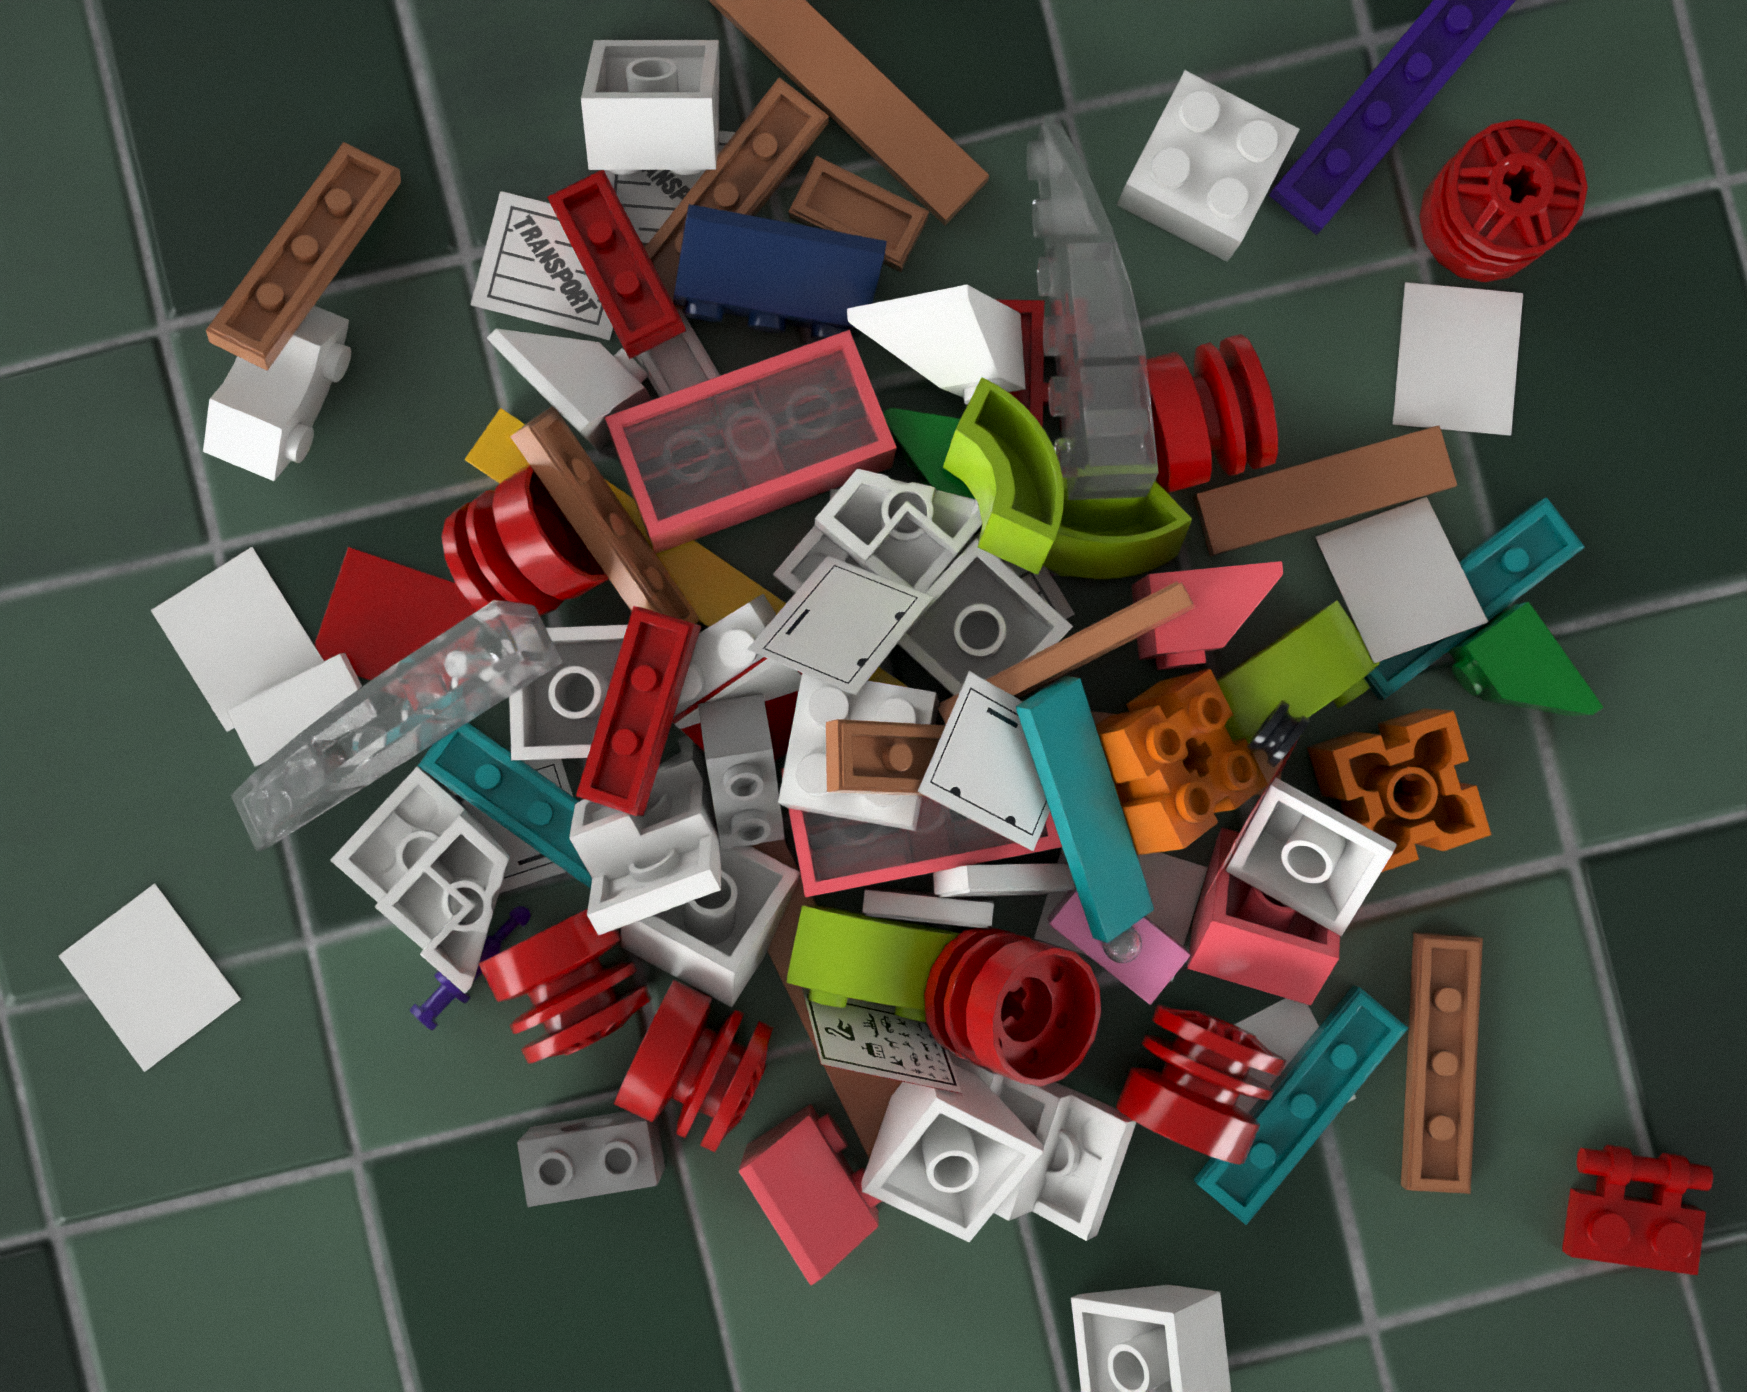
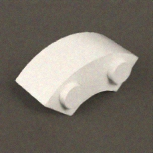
[203,305,351,481]

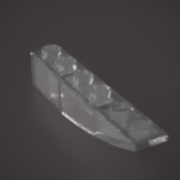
[1027,115,1159,500]
[231,600,563,851]

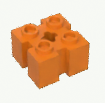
[1096,668,1268,855]
[1307,708,1492,872]

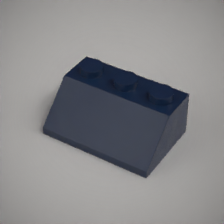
[673,204,887,341]

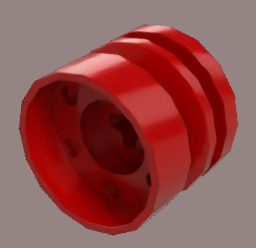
[1419,119,1588,282]
[1130,334,1278,493]
[441,464,609,629]
[479,908,652,1064]
[924,926,1101,1087]
[614,980,774,1152]
[1116,1005,1287,1165]

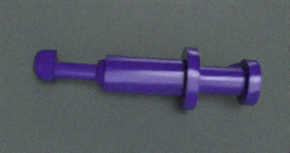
[409,906,531,1031]

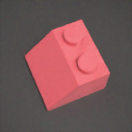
[1132,561,1283,670]
[1187,828,1340,1006]
[739,1104,882,1286]

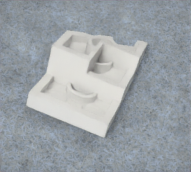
[773,469,982,594]
[569,735,721,935]
[330,766,509,993]
[949,1053,1136,1241]

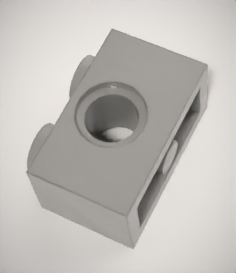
[698,694,785,849]
[517,1111,665,1207]

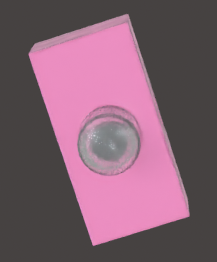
[1047,886,1191,1005]

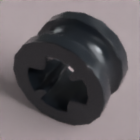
[1247,700,1310,767]

